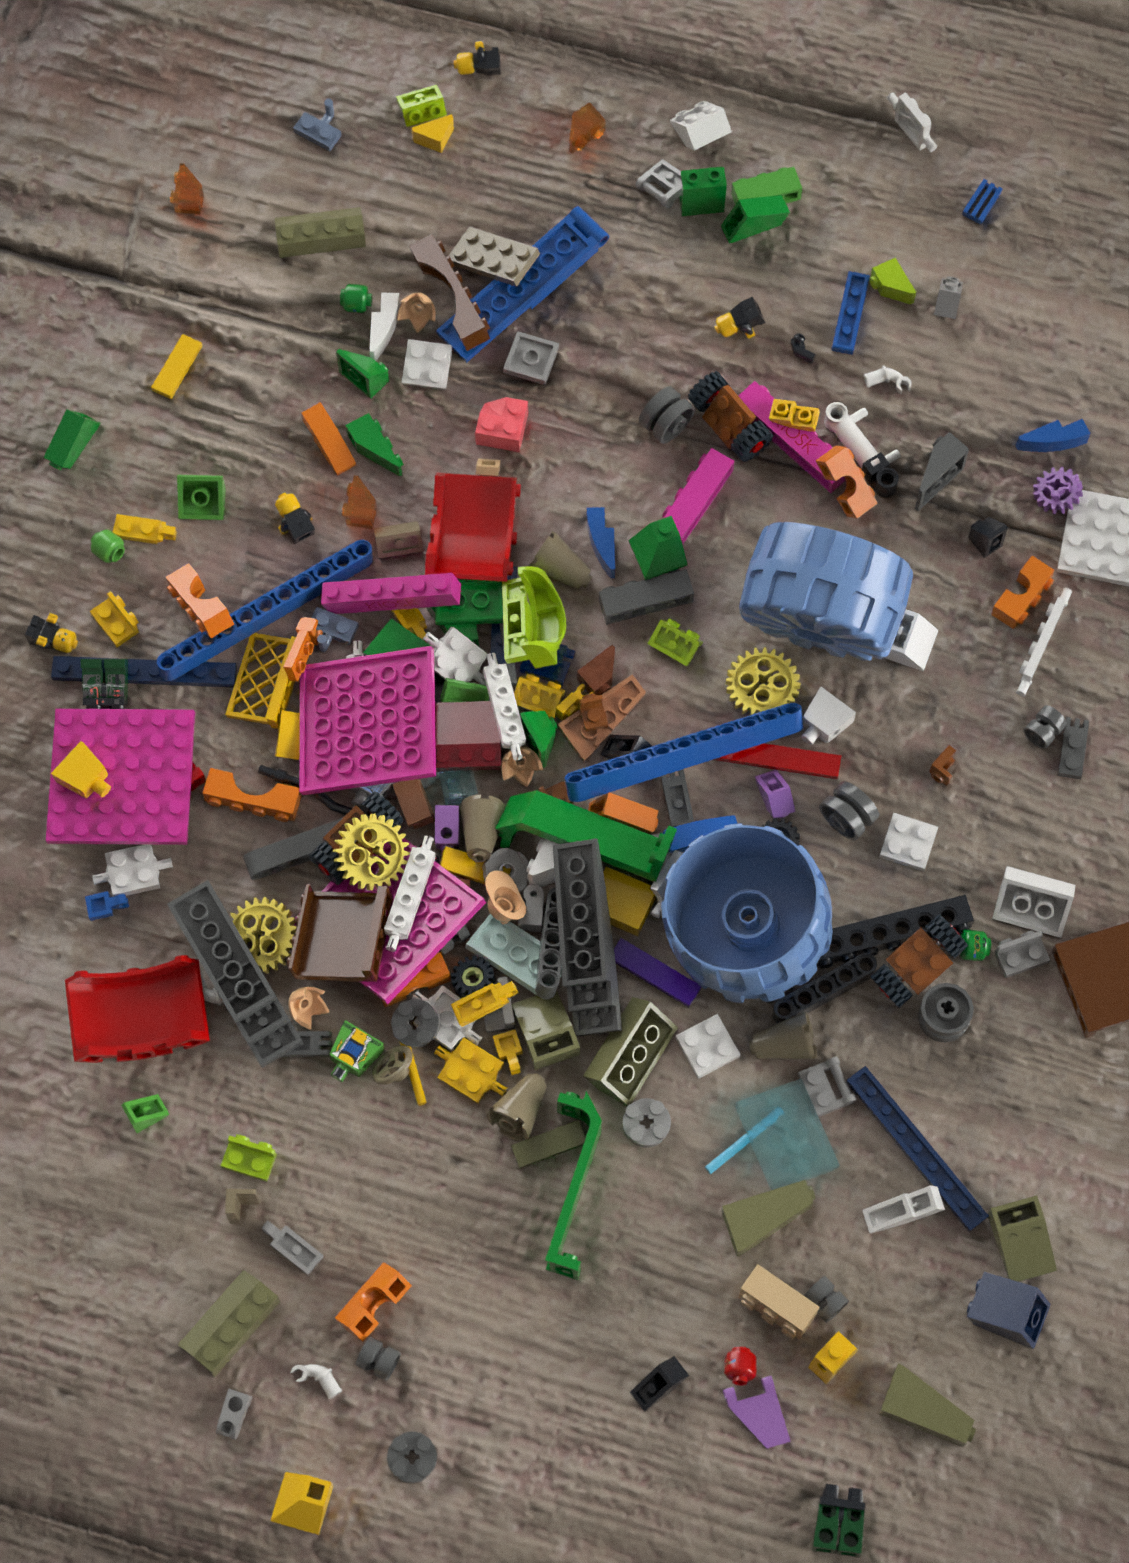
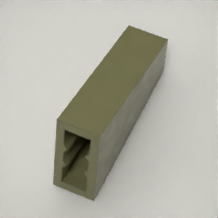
[721,1180,816,1257]
[879,1364,976,1447]

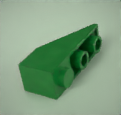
[345,413,404,477]

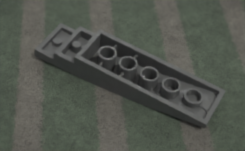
[553,838,622,1037]
[167,880,304,1068]

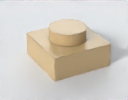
[476,459,500,476]

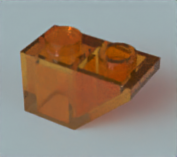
[569,102,606,154]
[170,163,204,215]
[342,475,377,530]

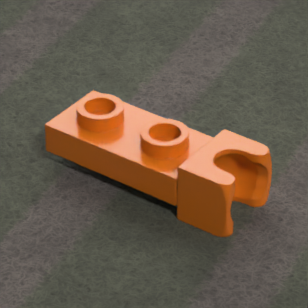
[283,617,323,682]

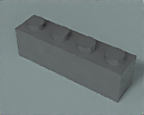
[599,569,694,625]

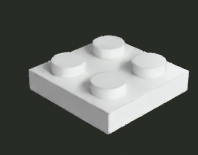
[402,339,452,390]
[879,813,938,872]
[675,1014,741,1079]

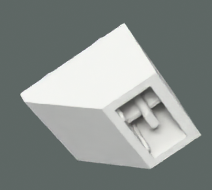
[670,101,732,150]
[885,610,938,671]
[526,838,558,887]

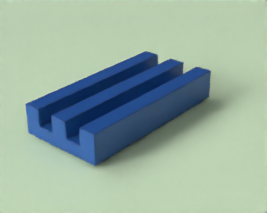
[962,179,1003,225]

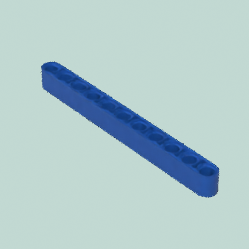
[157,540,373,681]
[565,703,804,802]

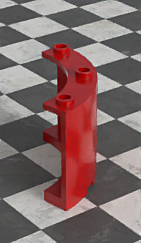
[425,472,521,582]
[65,955,210,1063]

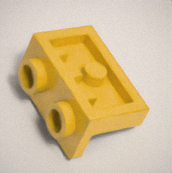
[90,591,139,648]
[514,674,566,718]

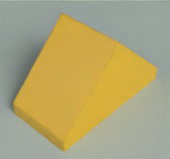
[411,114,454,153]

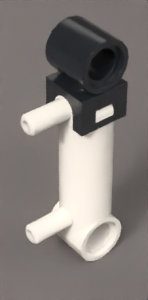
[824,402,901,497]

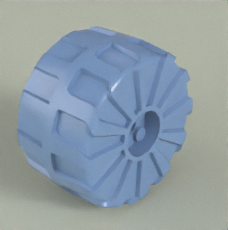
[739,522,913,661]
[661,823,833,1003]

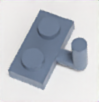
[293,99,342,151]
[312,607,359,652]

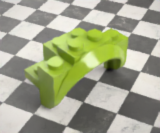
[502,566,566,668]

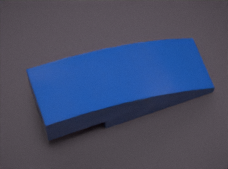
[1016,419,1091,452]
[586,507,615,578]
[663,815,737,853]

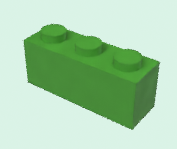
[731,167,802,204]

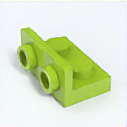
[396,85,447,127]
[647,618,703,666]
[221,1134,277,1182]

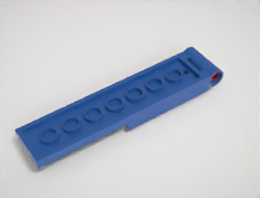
[436,206,609,363]

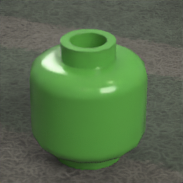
[91,530,125,563]

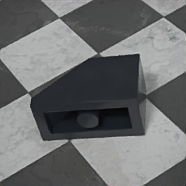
[968,517,1008,558]
[601,735,652,760]
[630,1356,689,1412]

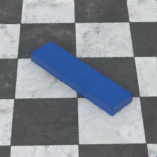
[831,271,870,355]

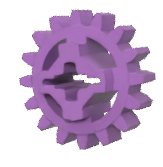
[1033,467,1083,514]

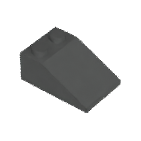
[915,432,969,511]

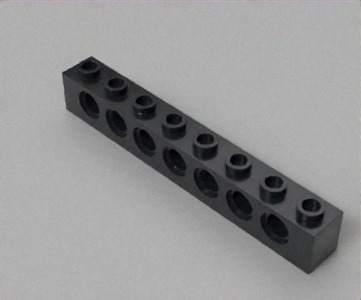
[816,894,974,969]

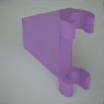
[723,1376,791,1449]

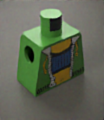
[330,1020,385,1082]

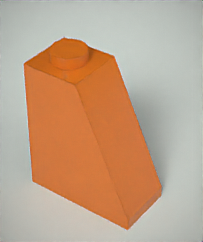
[588,792,658,834]

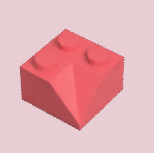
[475,397,528,452]

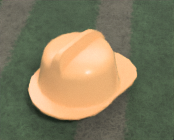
[485,871,526,925]

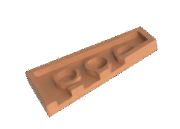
[557,674,646,763]

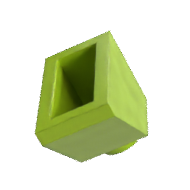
[869,257,916,304]

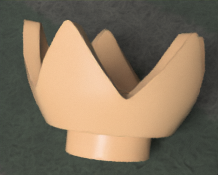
[397,293,436,333]
[501,746,543,787]
[288,987,329,1030]

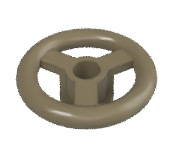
[372,1045,413,1085]

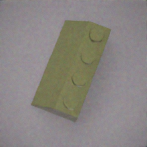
[275,207,366,258]
[583,997,678,1106]
[178,1270,280,1377]

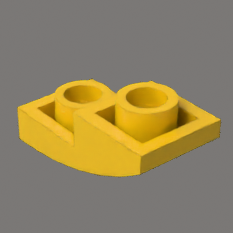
[769,399,820,432]
[275,710,300,760]

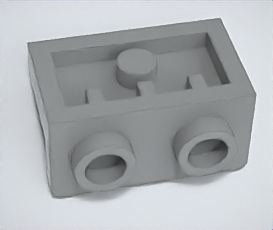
[995,930,1050,978]

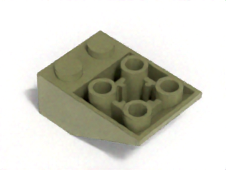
[511,990,580,1070]
[988,1195,1057,1282]

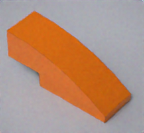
[301,402,356,476]

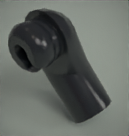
[790,333,816,364]

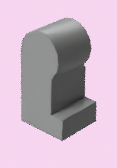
[518,884,544,932]
[216,1389,253,1440]

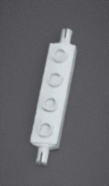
[1016,588,1072,696]
[483,653,526,760]
[384,836,436,952]

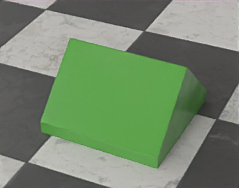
[177,475,226,520]

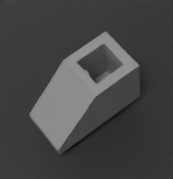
[934,276,963,319]

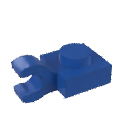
[85,891,129,921]

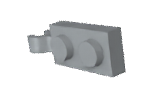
[262,1220,324,1276]

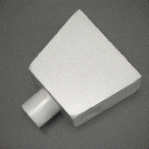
[801,687,856,745]

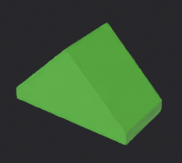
[121,1094,169,1133]

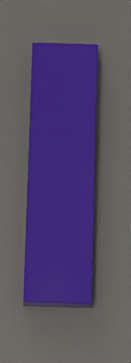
[614,938,702,1008]

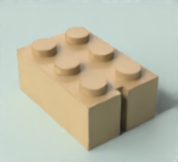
[738,1264,819,1340]

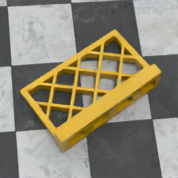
[225,633,296,729]

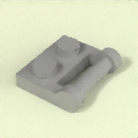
[635,159,682,208]
[798,1057,857,1118]

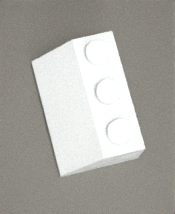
[992,866,1075,938]

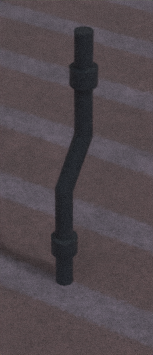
[258,765,366,816]

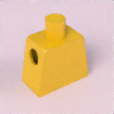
[51,741,111,798]
[808,1331,858,1384]

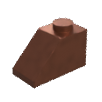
[577,645,615,696]

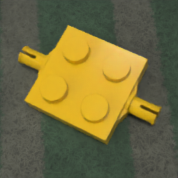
[434,1038,508,1104]

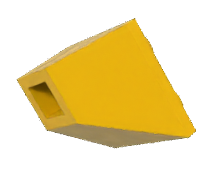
[270,1472,333,1535]

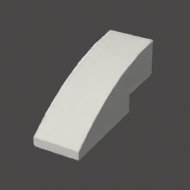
[370,293,400,361]
[862,1186,945,1233]

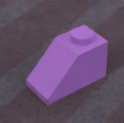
[755,770,796,818]

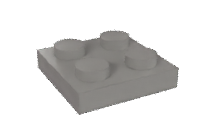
[503,331,559,385]

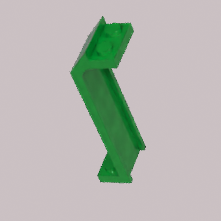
[495,790,677,882]
[545,1091,602,1281]

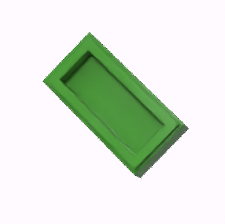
[440,678,489,702]

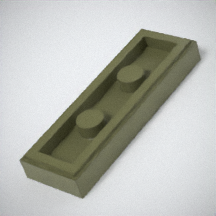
[511,1120,586,1169]

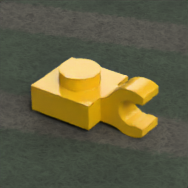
[556,684,593,721]
[493,1029,523,1075]

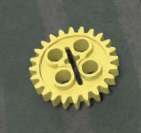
[726,647,801,715]
[333,814,410,891]
[230,897,297,974]

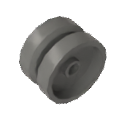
[639,386,695,444]
[819,781,879,841]
[918,983,974,1043]

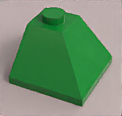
[336,349,389,399]
[629,515,688,581]
[520,711,558,768]

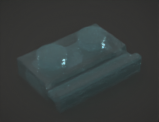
[439,770,478,805]

